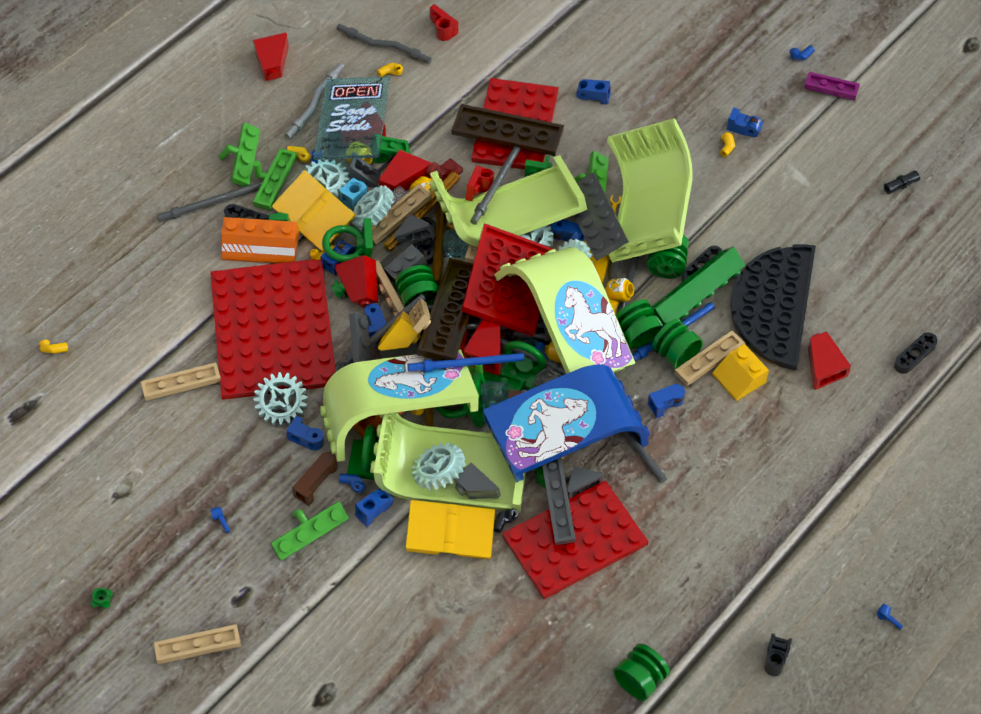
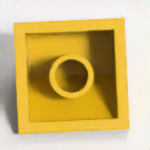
[378,311,422,351]
[712,344,769,401]

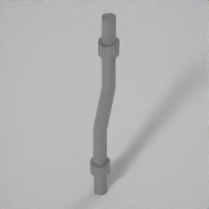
[284,63,345,139]

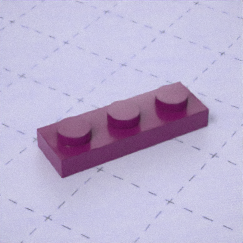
[804,72,860,101]

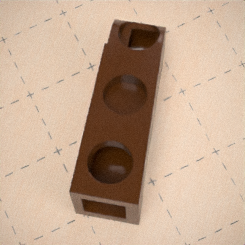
[292,452,338,506]

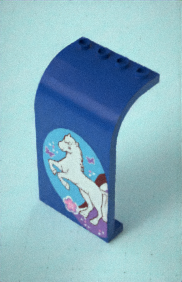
[483,364,650,483]

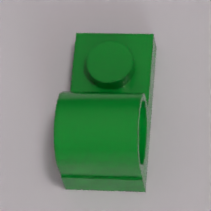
[370,135,410,163]

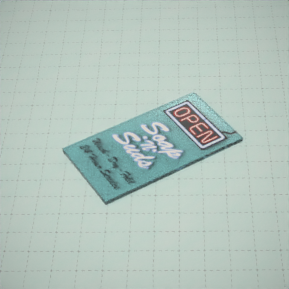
[314,76,390,160]

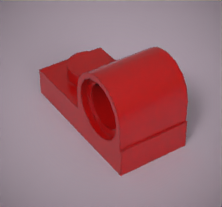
[430,4,459,41]
[465,166,494,201]

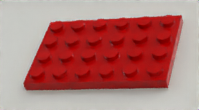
[471,78,559,170]
[461,223,553,337]
[502,480,648,600]

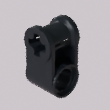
[764,633,792,676]

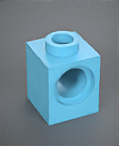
[339,177,368,211]

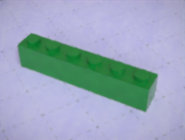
[651,247,745,326]

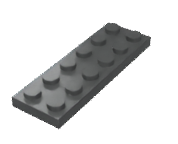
[574,172,629,261]

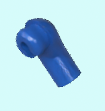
[790,45,815,60]
[339,473,365,493]

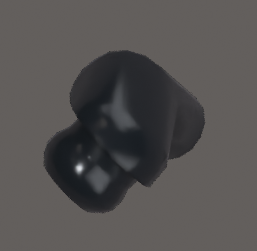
[493,508,518,533]

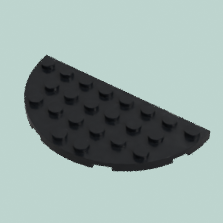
[731,244,816,370]

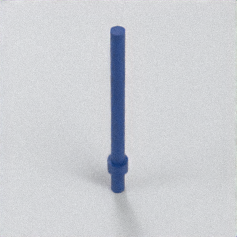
[632,302,715,361]
[407,353,524,372]

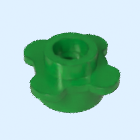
[331,279,347,299]
[90,588,113,609]

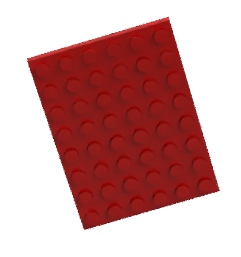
[210,259,336,400]

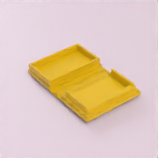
[272,170,356,252]
[406,500,495,559]

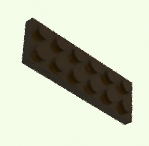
[451,104,564,156]

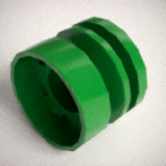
[647,235,689,279]
[395,265,439,308]
[615,299,663,349]
[652,319,703,369]
[613,643,670,701]

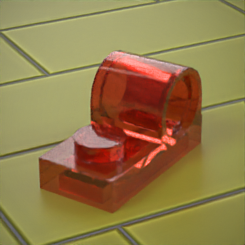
[425,158,463,182]

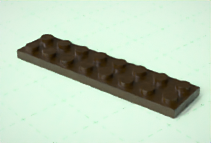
[417,258,473,361]

